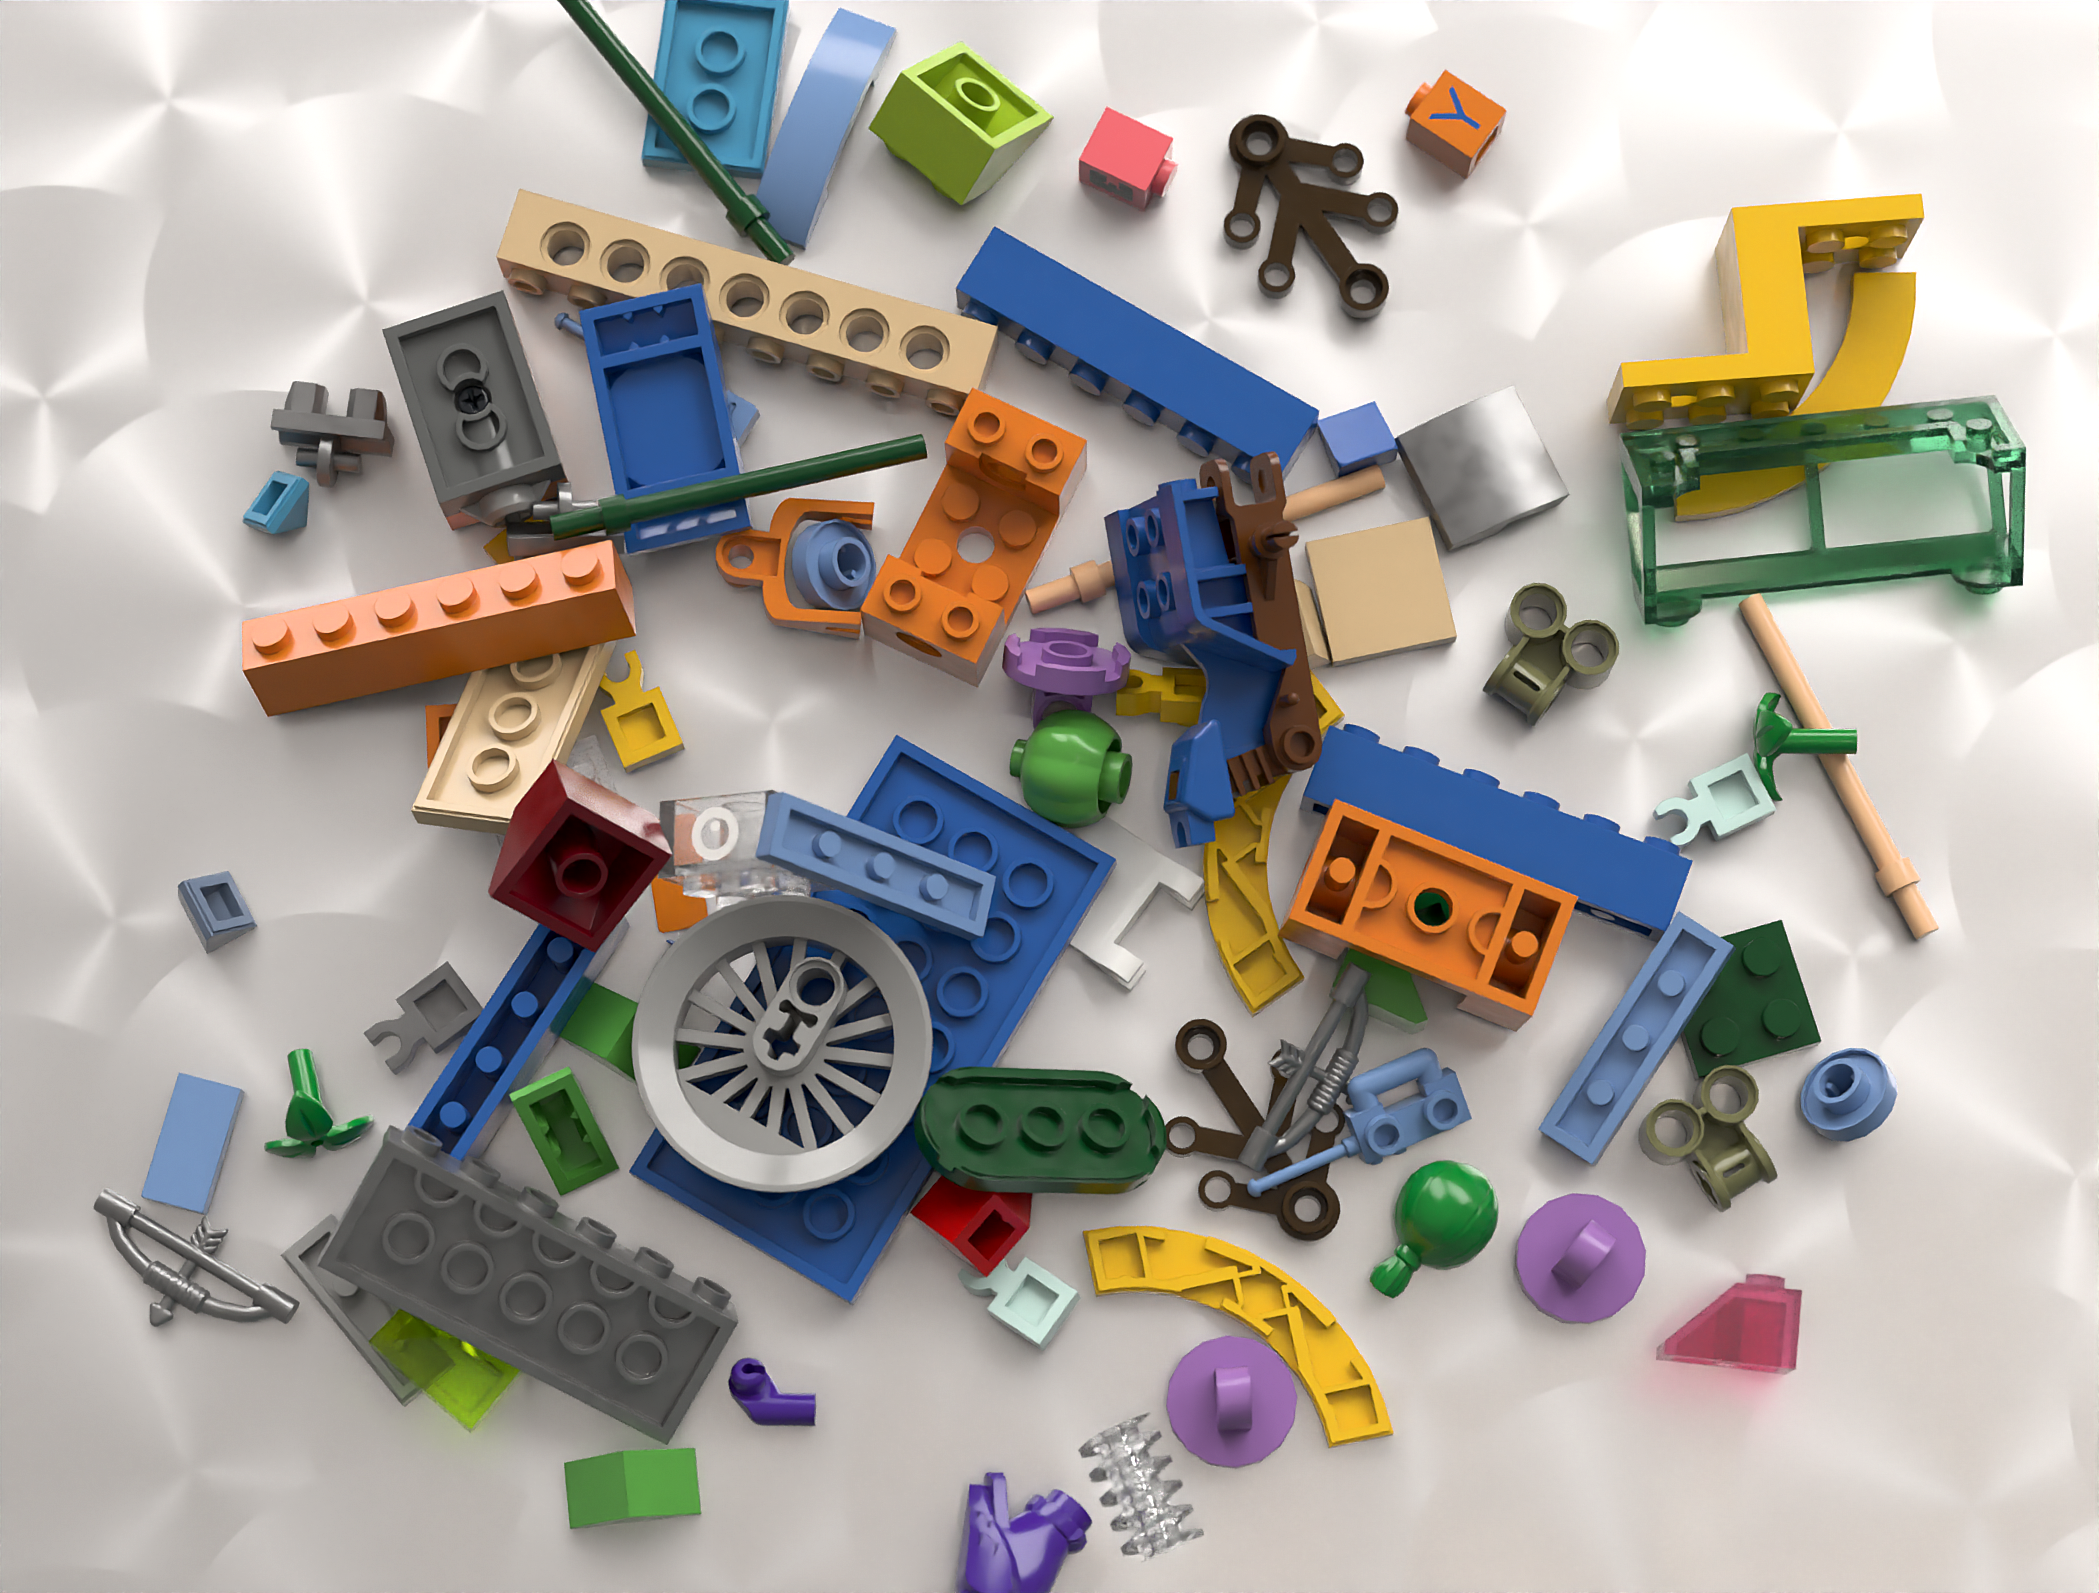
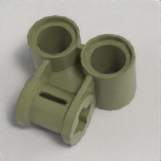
[1482,583,1619,727]
[1638,1065,1778,1212]

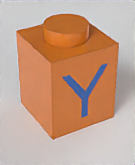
[1405,70,1507,180]

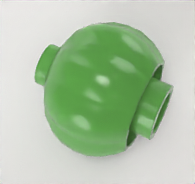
[1009,709,1132,829]

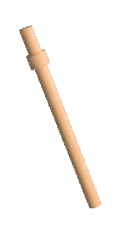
[1024,464,1385,615]
[1738,593,1939,940]

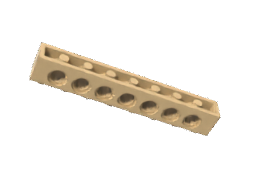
[496,189,999,415]

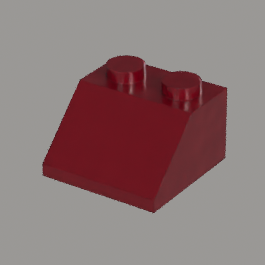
[488,759,672,953]

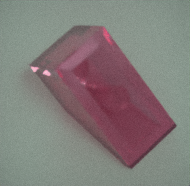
[1656,1274,1802,1375]

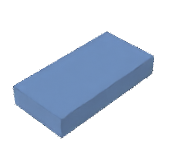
[141,1072,245,1216]

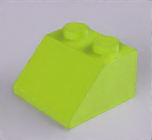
[868,41,1054,206]

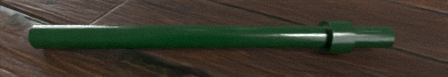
[557,0,796,266]
[549,434,927,541]

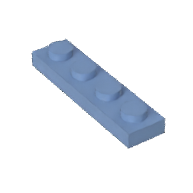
[755,792,996,940]
[1538,911,1736,1166]

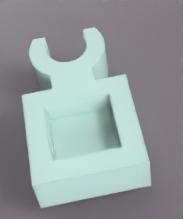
[1653,753,1776,849]
[957,1257,1081,1351]

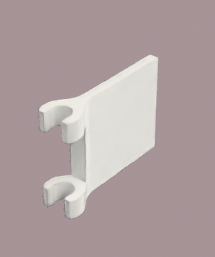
[1061,815,1205,992]

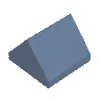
[177,871,257,954]

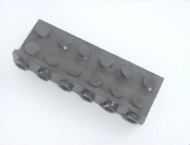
[317,1125,738,1445]

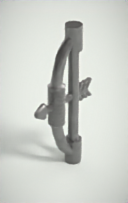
[1237,962,1372,1172]
[93,1187,299,1326]

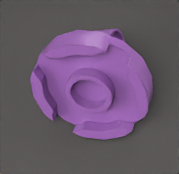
[1002,628,1131,730]
[1515,1193,1646,1324]
[1166,1335,1297,1469]

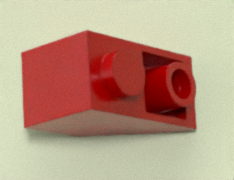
[910,1176,1033,1278]

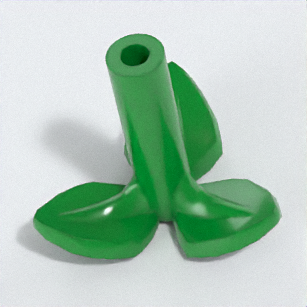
[1753,692,1857,802]
[264,1049,375,1159]

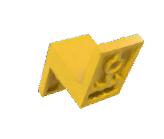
[1607,193,1925,430]

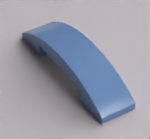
[756,7,897,250]

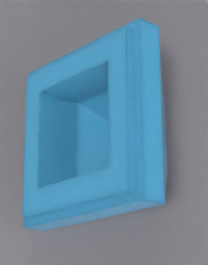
[242,470,310,535]

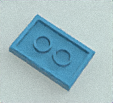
[641,0,790,180]

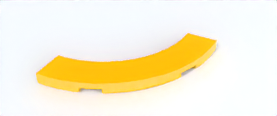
[1672,272,1916,522]
[1203,669,1345,1018]
[1083,1226,1394,1449]

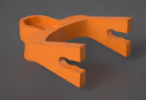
[715,498,875,639]

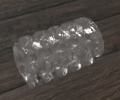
[1078,1412,1204,1562]

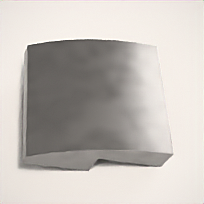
[1395,386,1570,551]

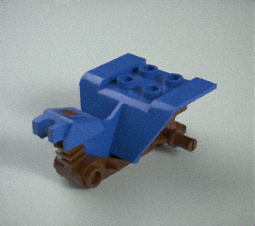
[1104,451,1322,849]

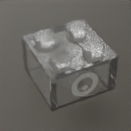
[658,790,836,908]

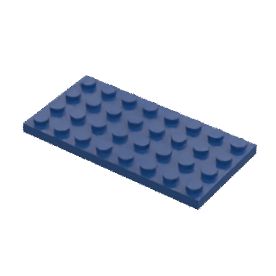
[629,735,1117,1306]

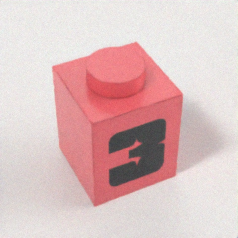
[1079,107,1178,212]

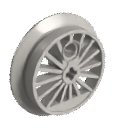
[632,895,933,1193]

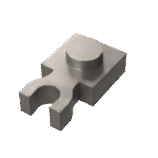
[364,961,483,1075]

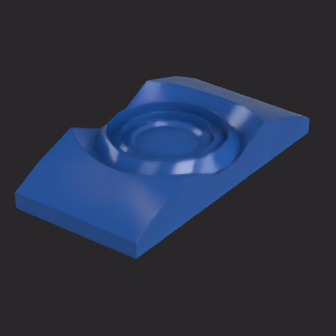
[579,283,753,557]

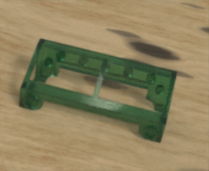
[1619,395,2026,627]

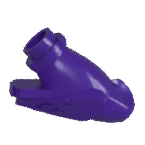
[955,1472,1093,1593]

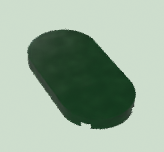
[914,1067,1167,1195]

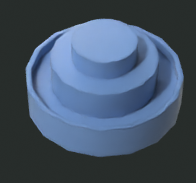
[792,519,876,611]
[1801,1048,1897,1142]

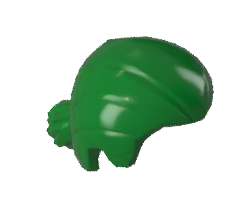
[1369,1160,1499,1299]

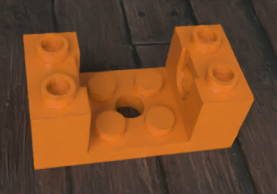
[860,387,1087,688]
[1277,799,1578,1032]

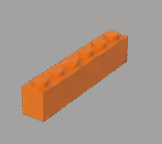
[242,540,636,717]

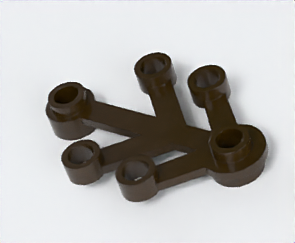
[1223,114,1399,318]
[1165,1019,1345,1242]

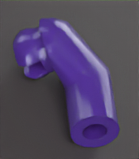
[728,1358,816,1426]

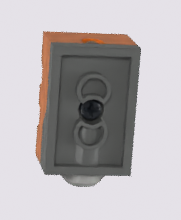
[382,290,568,531]

